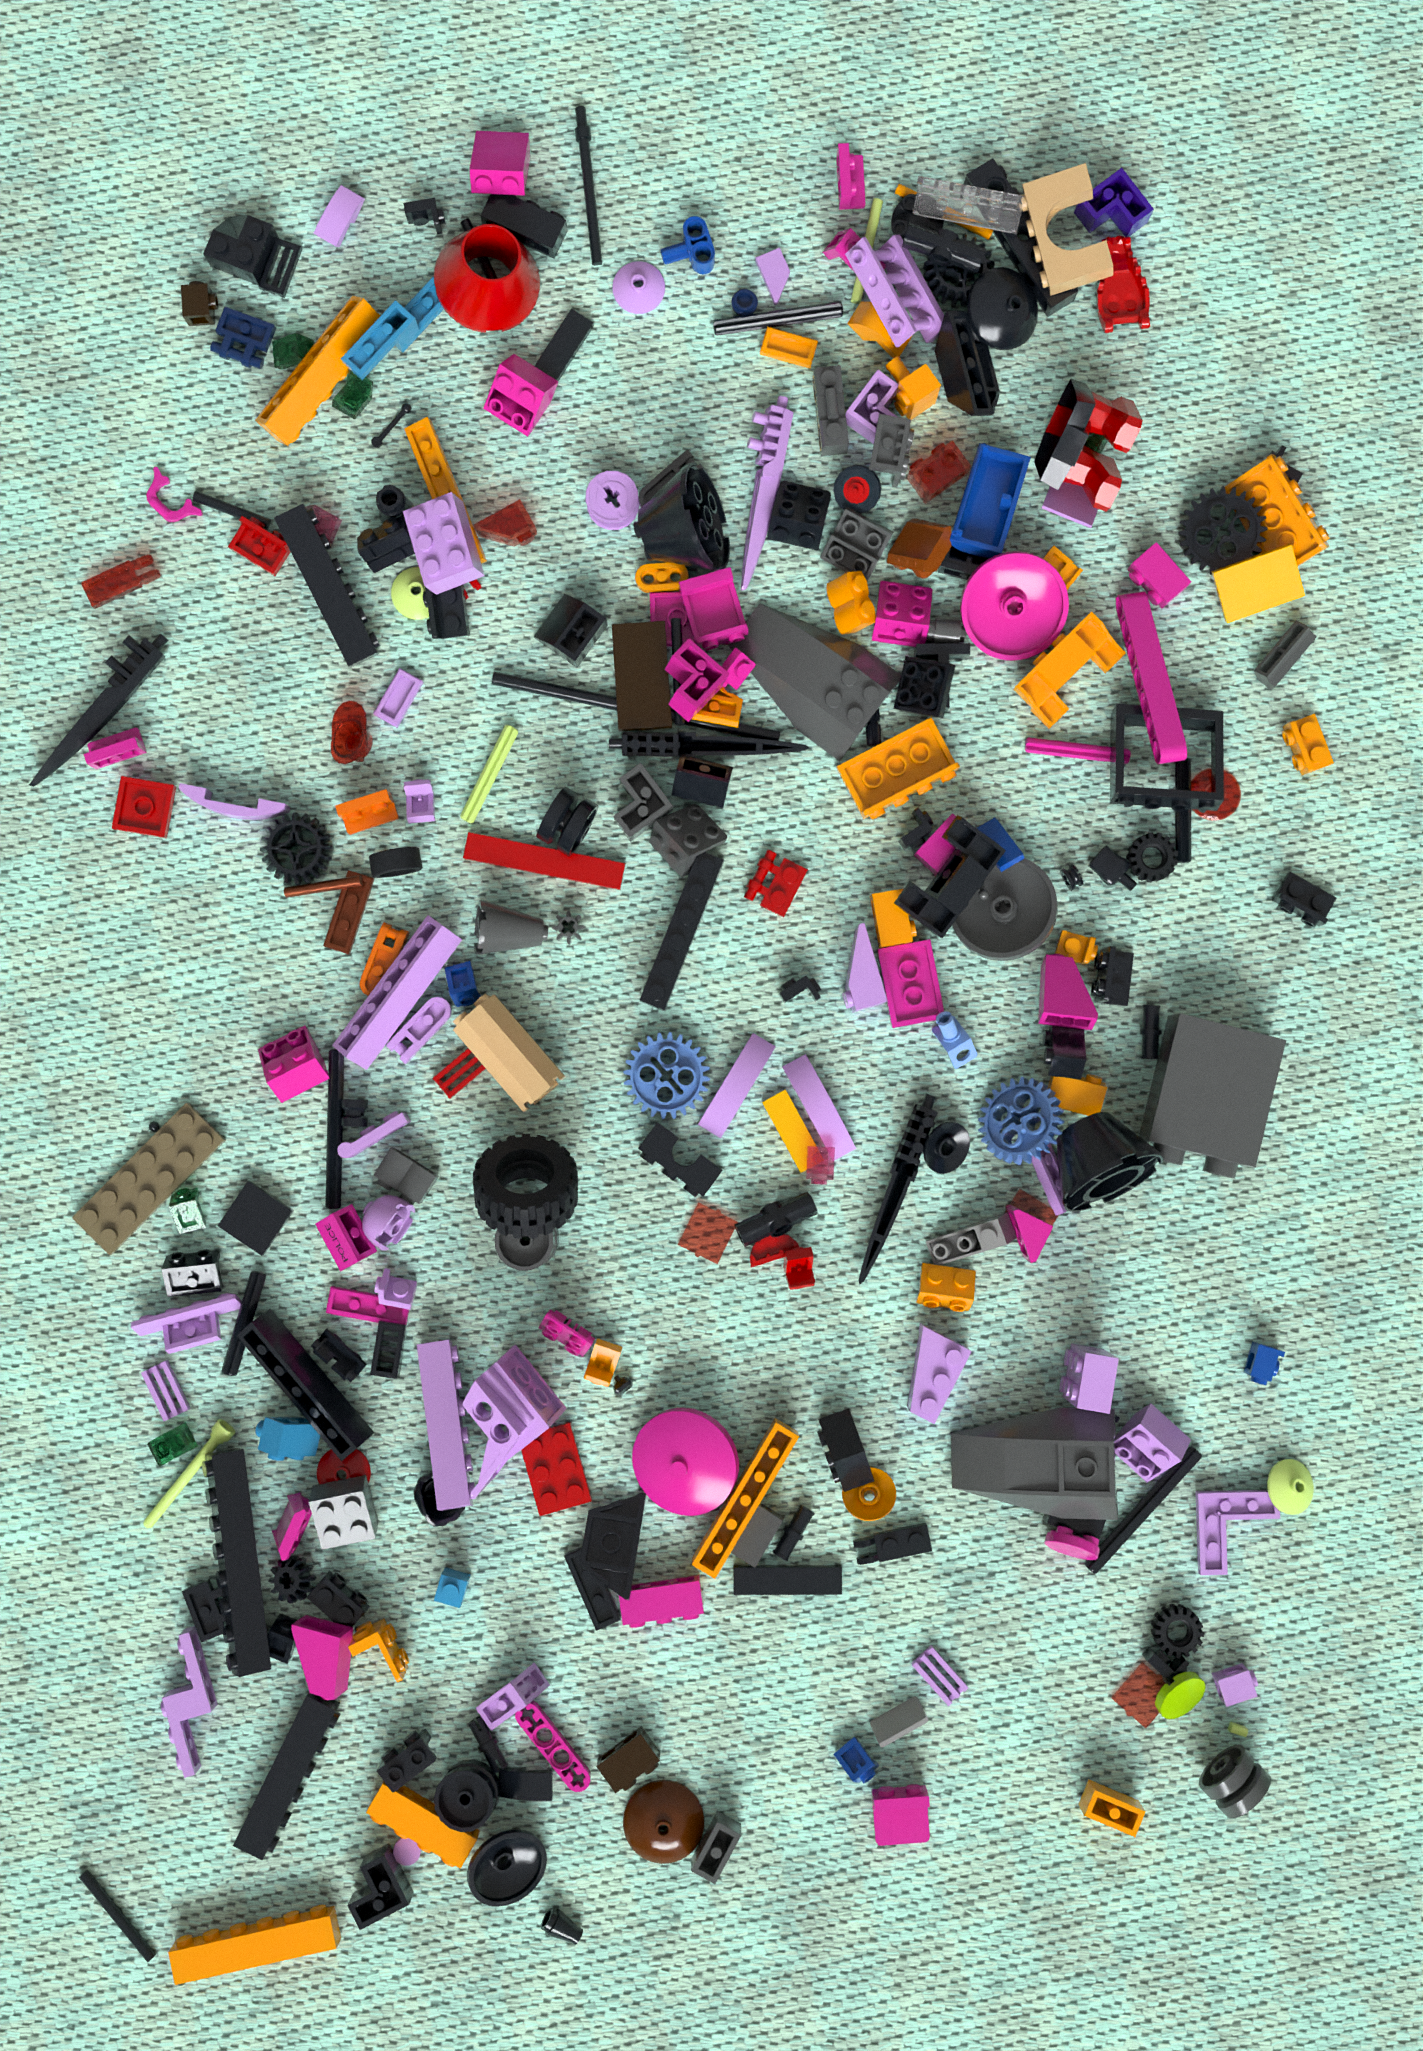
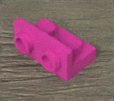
[836,143,866,210]
[84,727,147,770]

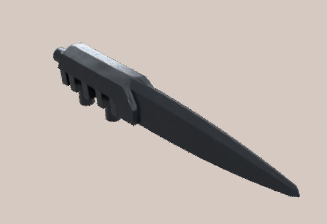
[29,633,169,787]
[609,732,809,758]
[858,1093,938,1285]

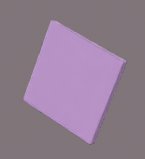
[1042,482,1098,528]

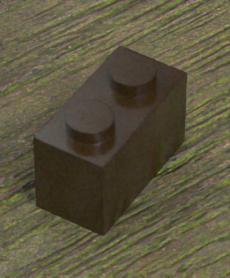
[596,1726,661,1794]

